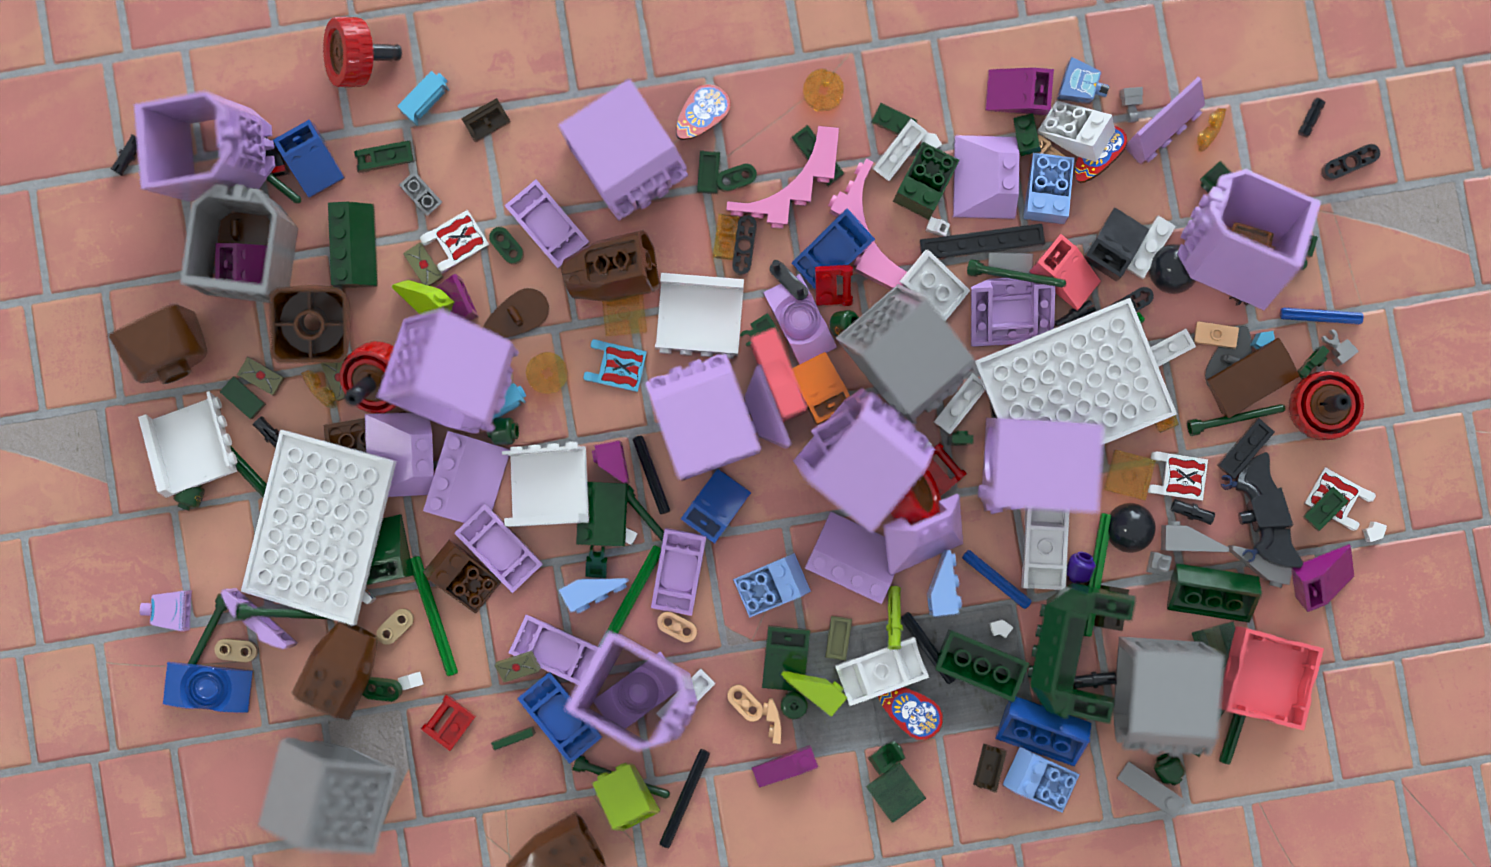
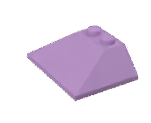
[953,135,1019,219]
[971,278,1055,347]
[744,364,791,449]
[365,412,434,497]
[884,494,963,575]

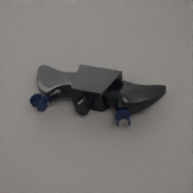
[1221,452,1303,568]

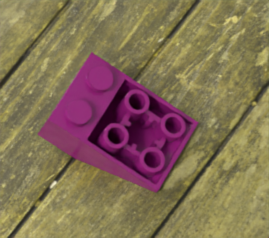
[985,67,1054,116]
[215,243,268,285]
[1291,544,1354,612]

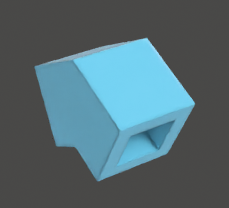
[1251,331,1275,350]

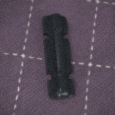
[1298,98,1326,137]

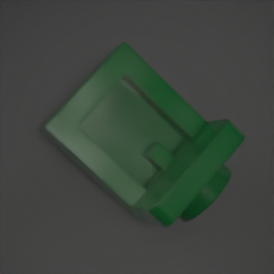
[1200,160,1232,193]
[867,741,906,775]

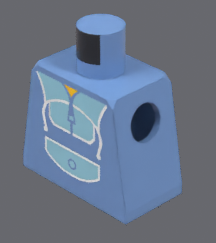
[1057,57,1110,104]

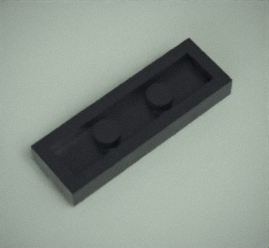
[1217,418,1275,479]

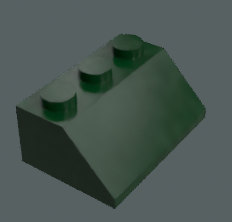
[576,482,628,546]

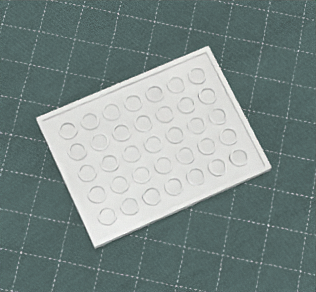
[975,298,1177,445]
[241,430,397,625]

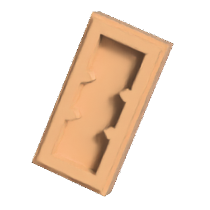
[1193,321,1239,349]

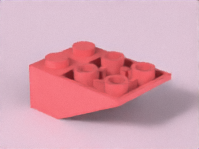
[1029,234,1101,311]

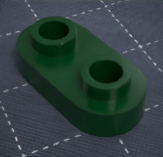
[716,163,757,192]
[489,227,524,264]
[362,677,403,702]

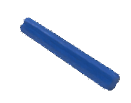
[1280,308,1364,324]
[962,550,1032,609]

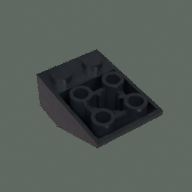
[1084,207,1150,281]

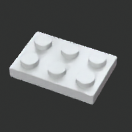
[899,250,970,321]

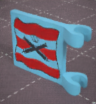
[583,339,647,392]

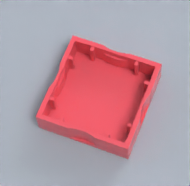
[751,328,807,422]
[1220,626,1324,731]

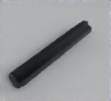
[633,435,670,515]
[901,612,957,684]

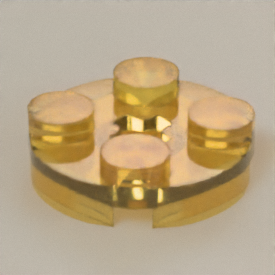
[803,69,844,111]
[526,352,568,394]

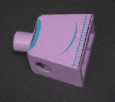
[140,590,192,631]

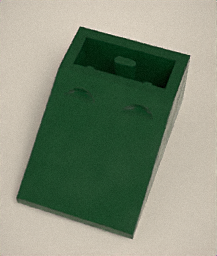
[893,142,960,220]
[366,514,414,585]
[762,625,810,692]

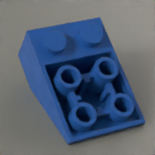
[273,120,345,198]
[681,469,751,543]

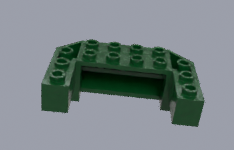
[1027,583,1136,724]

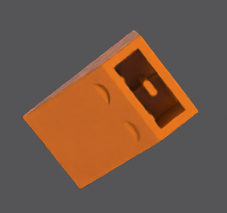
[792,352,850,426]

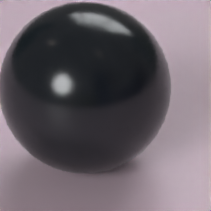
[1149,244,1196,294]
[1108,503,1156,553]

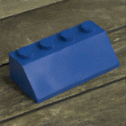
[995,697,1092,767]

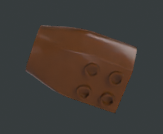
[562,230,660,302]
[292,621,378,720]
[506,812,606,867]

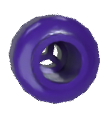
[1066,552,1096,584]

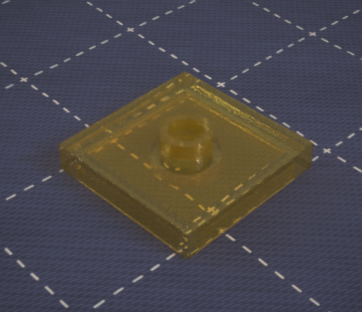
[602,295,647,337]
[1104,449,1156,501]

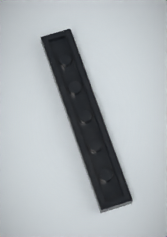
[919,223,1045,259]

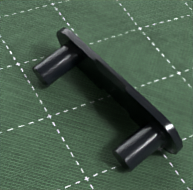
[770,260,809,300]

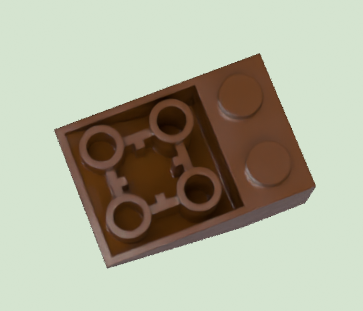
[423,539,501,614]

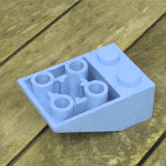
[1023,153,1074,224]
[927,550,962,616]
[733,553,811,618]
[559,578,629,614]
[1002,747,1080,813]

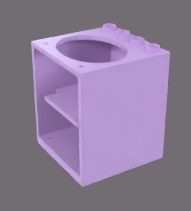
[978,418,1103,512]

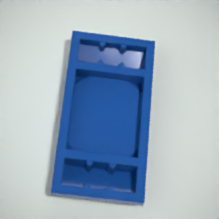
[791,208,875,290]
[163,662,253,713]
[517,672,602,764]

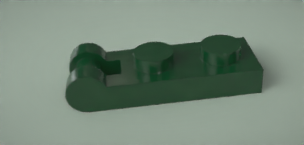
[354,140,414,173]

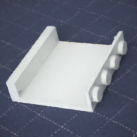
[655,273,744,359]
[138,391,237,498]
[502,442,589,527]

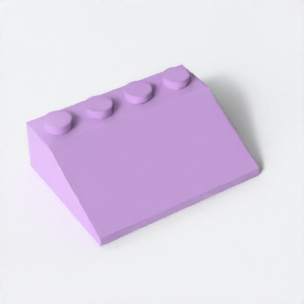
[1125,76,1205,165]
[423,431,510,523]
[805,512,895,604]

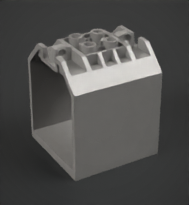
[180,184,298,303]
[836,284,978,425]
[1113,637,1224,756]
[258,738,396,854]

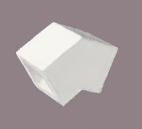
[920,133,942,149]
[925,217,950,236]
[1362,522,1387,542]
[625,528,638,545]
[989,619,1013,638]
[398,672,423,690]

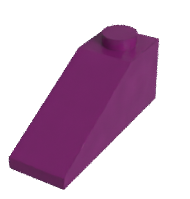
[752,745,818,788]

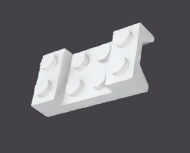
[1021,508,1069,590]
[835,637,929,706]

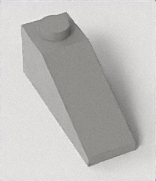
[1161,521,1229,552]
[1228,545,1292,588]
[1117,761,1186,818]

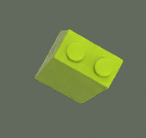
[592,763,661,831]

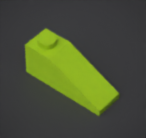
[391,280,454,315]
[781,671,848,717]

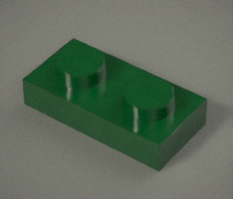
[871,103,918,135]
[1013,113,1041,156]
[948,431,973,446]
[1302,487,1349,531]

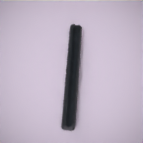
[660,749,710,848]

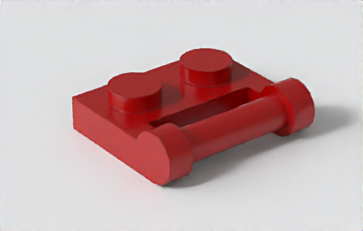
[815,265,853,306]
[927,442,967,497]
[421,694,476,751]

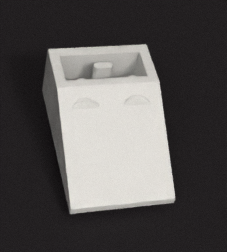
[1038,100,1115,162]

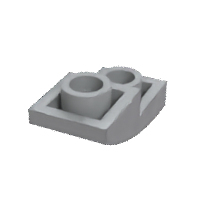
[399,171,442,216]
[988,252,1033,274]

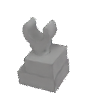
[1120,87,1143,122]
[1321,329,1359,367]
[1146,552,1172,576]

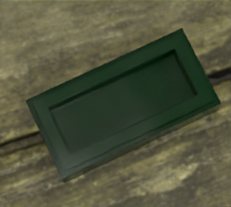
[697,151,720,194]
[220,376,266,419]
[491,726,536,750]

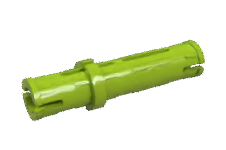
[886,586,903,650]

